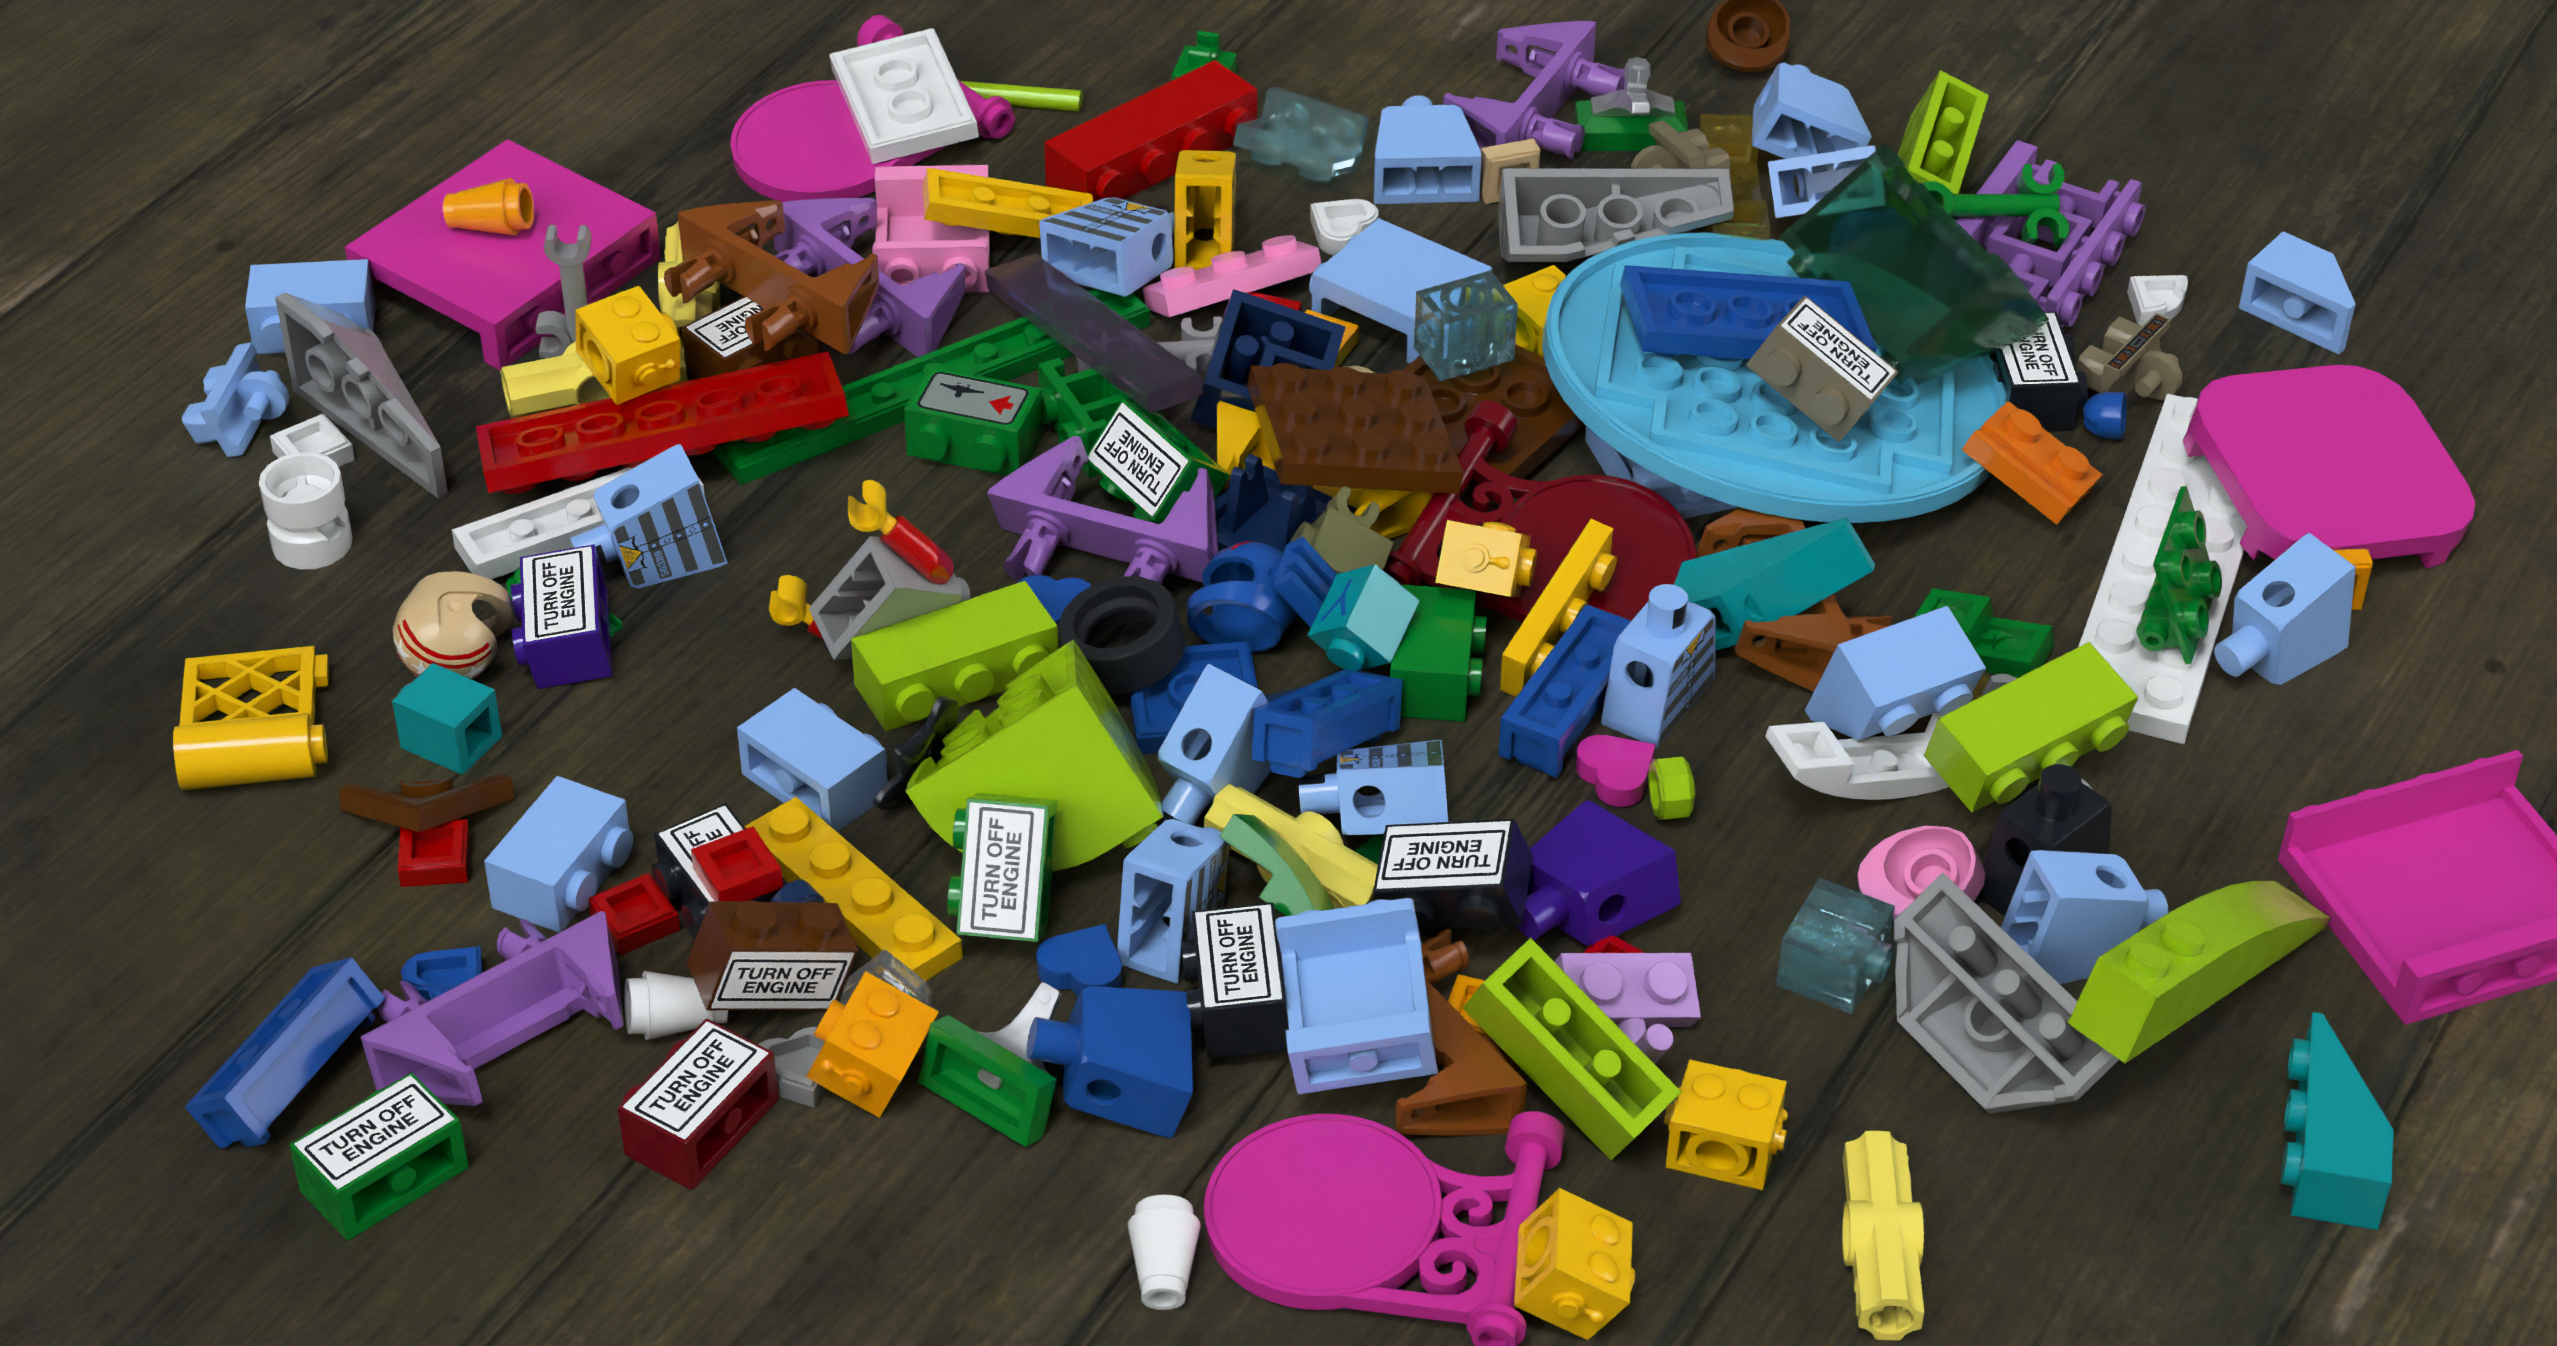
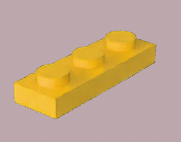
[922,167,1093,238]
[1500,519,1617,697]

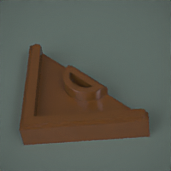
[339,773,514,832]

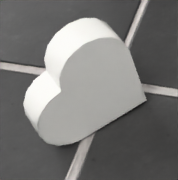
[1310,199,1378,255]

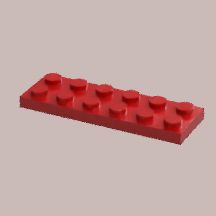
[476,351,849,494]

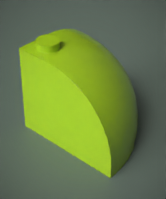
[906,639,1163,871]

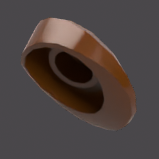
[1704,0,1791,72]

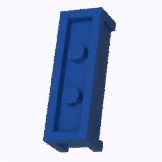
[1498,604,1631,778]
[1252,669,1403,778]
[185,957,385,1149]

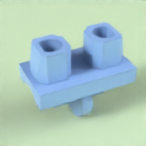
[182,342,290,457]

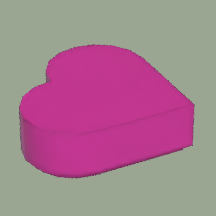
[1576,735,1656,807]

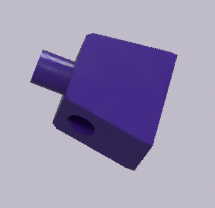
[1516,800,1681,945]

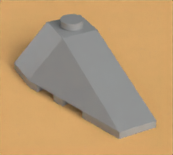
[275,293,448,498]

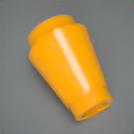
[443,178,534,236]

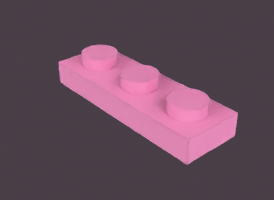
[1142,235,1321,317]

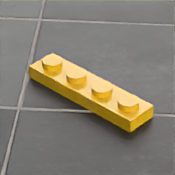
[744,797,963,991]

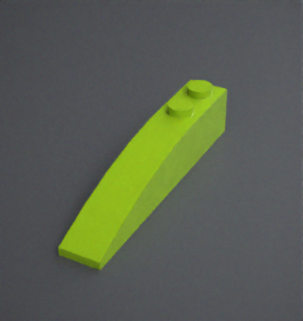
[2068,881,2331,1064]

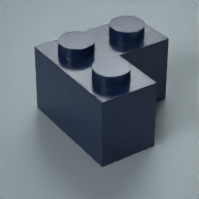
[1190,289,1346,429]

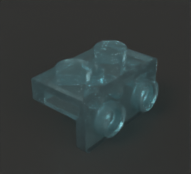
[1233,87,1369,182]

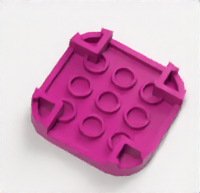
[2183,365,2475,569]

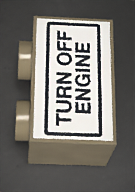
[1746,296,1898,442]

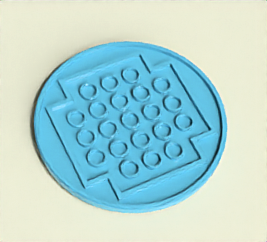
[1542,233,2007,523]

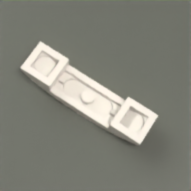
[1765,712,1949,800]

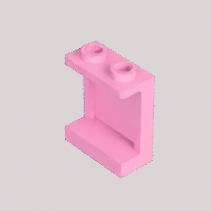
[872,165,990,293]

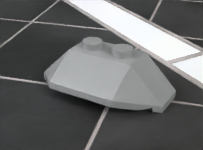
[1894,872,2119,1114]

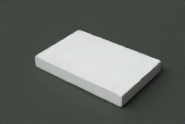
[829,28,979,164]

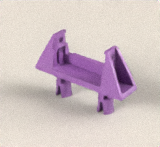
[1443,21,1625,160]
[774,198,965,357]
[987,436,1219,584]
[360,911,623,1106]

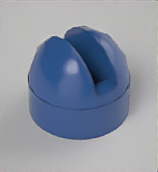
[2083,392,2127,440]

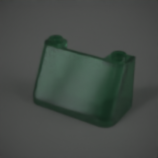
[1779,143,2049,386]

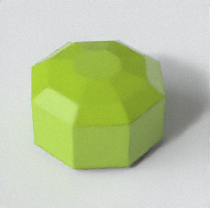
[1648,757,1696,820]

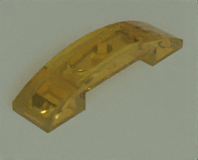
[1699,114,1770,240]

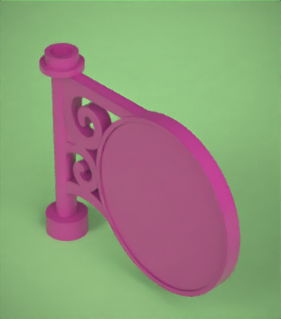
[731,15,1015,202]
[1204,1111,1566,1346]

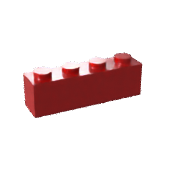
[1044,60,1257,202]

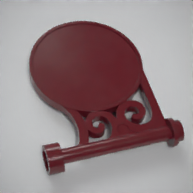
[1383,400,1696,623]

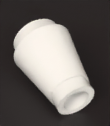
[624,971,728,1040]
[1128,1195,1201,1310]

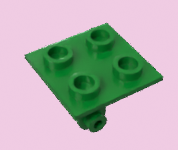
[2136,486,2222,664]

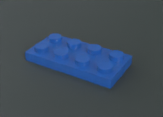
[1620,265,1877,361]

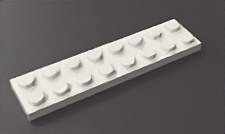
[2078,394,2247,744]

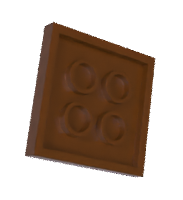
[1403,319,1584,484]
[1247,363,1464,494]

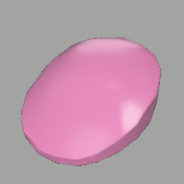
[1857,825,1985,920]

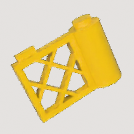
[173,646,329,791]

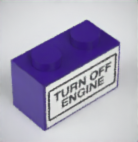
[511,544,612,689]

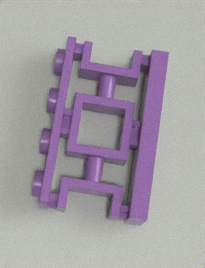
[1923,140,2145,328]

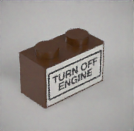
[682,297,822,380]
[687,901,858,1010]

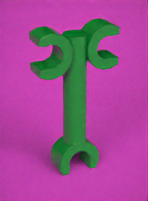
[1916,164,2069,247]

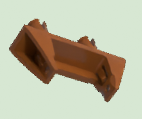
[664,200,880,355]
[1696,508,1893,692]
[1395,929,1527,1135]

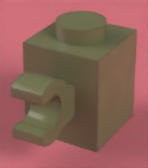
[1290,486,1394,574]

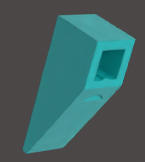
[1674,518,1875,650]
[2280,1012,2394,1230]

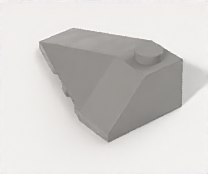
[1498,168,1734,262]

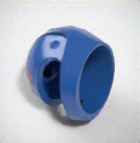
[1187,541,1298,653]

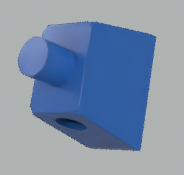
[1026,986,1193,1138]

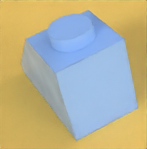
[2239,231,2355,355]

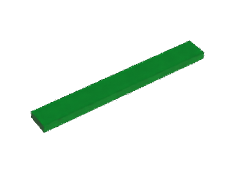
[713,289,1150,485]

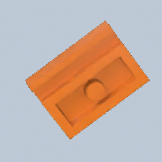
[1961,401,2103,525]

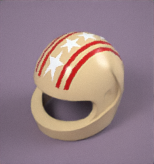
[393,571,512,679]

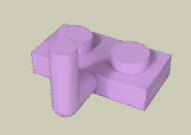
[1554,953,1701,1064]

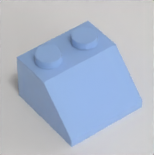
[1805,606,1986,740]

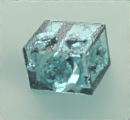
[1414,271,1518,381]
[1776,878,1895,1014]

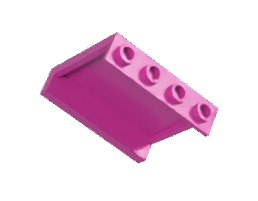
[345,139,661,370]
[2278,750,2557,1025]

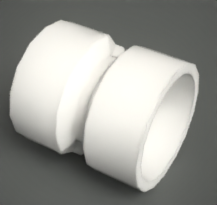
[259,452,353,569]

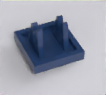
[1215,454,1356,553]

